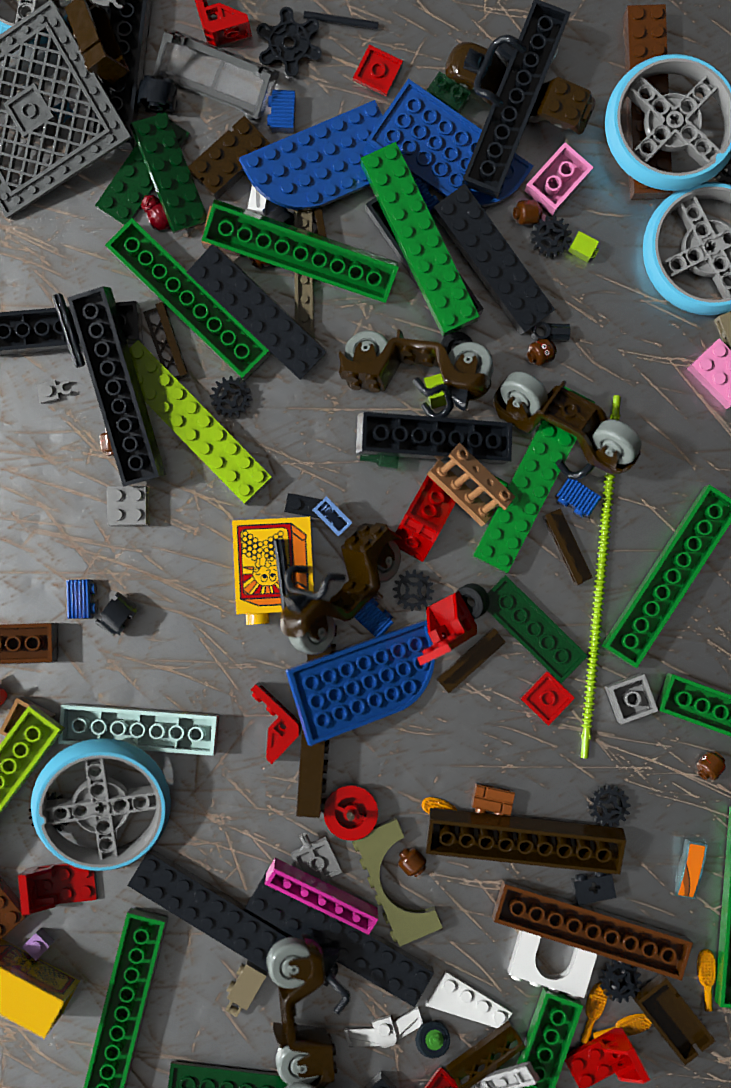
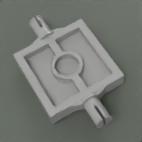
[291,832,342,885]

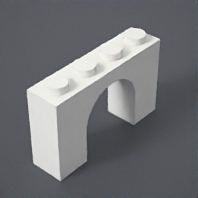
[508,930,597,999]

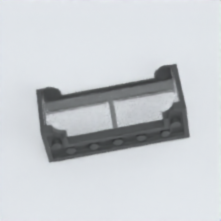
[152,30,279,121]

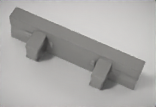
[473,1062,540,1088]

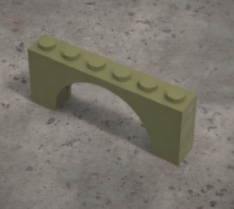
[352,817,443,946]

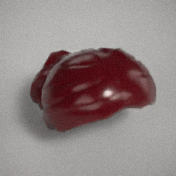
[141,195,170,231]

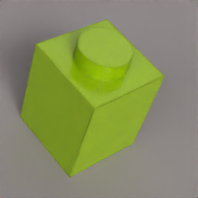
[568,231,599,263]

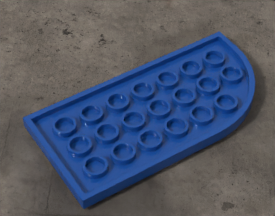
[366,78,534,207]
[239,100,383,210]
[286,620,435,746]

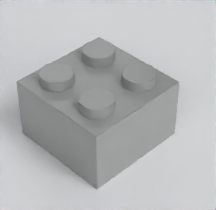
[107,486,149,526]
[604,673,658,724]

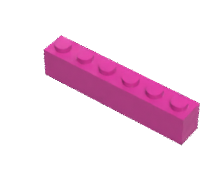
[265,858,378,935]

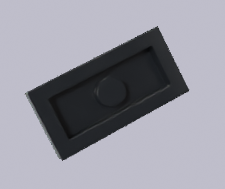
[284,493,325,519]

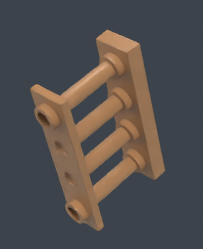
[427,443,515,527]

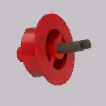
[324,785,378,841]

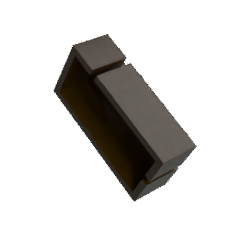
[65,0,129,84]
[188,116,270,200]
[632,974,716,1066]

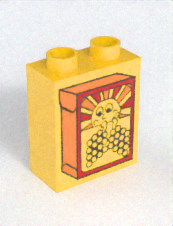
[232,517,315,625]
[0,938,80,1039]

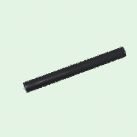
[303,11,379,30]

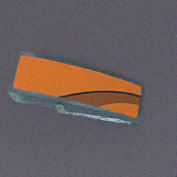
[675,839,708,899]

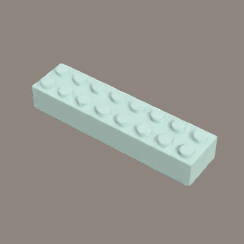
[58,703,219,756]

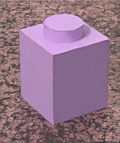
[23,928,54,960]

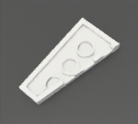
[426,970,512,1028]

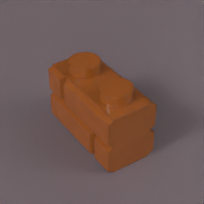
[471,783,515,816]

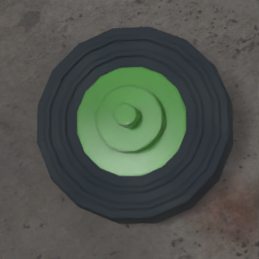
[415,1022,450,1059]

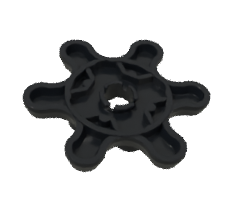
[256,7,322,77]

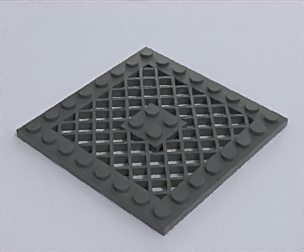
[0,0,133,219]

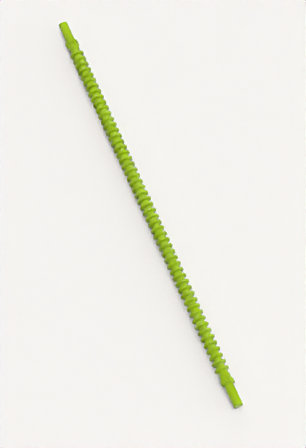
[581,395,621,759]

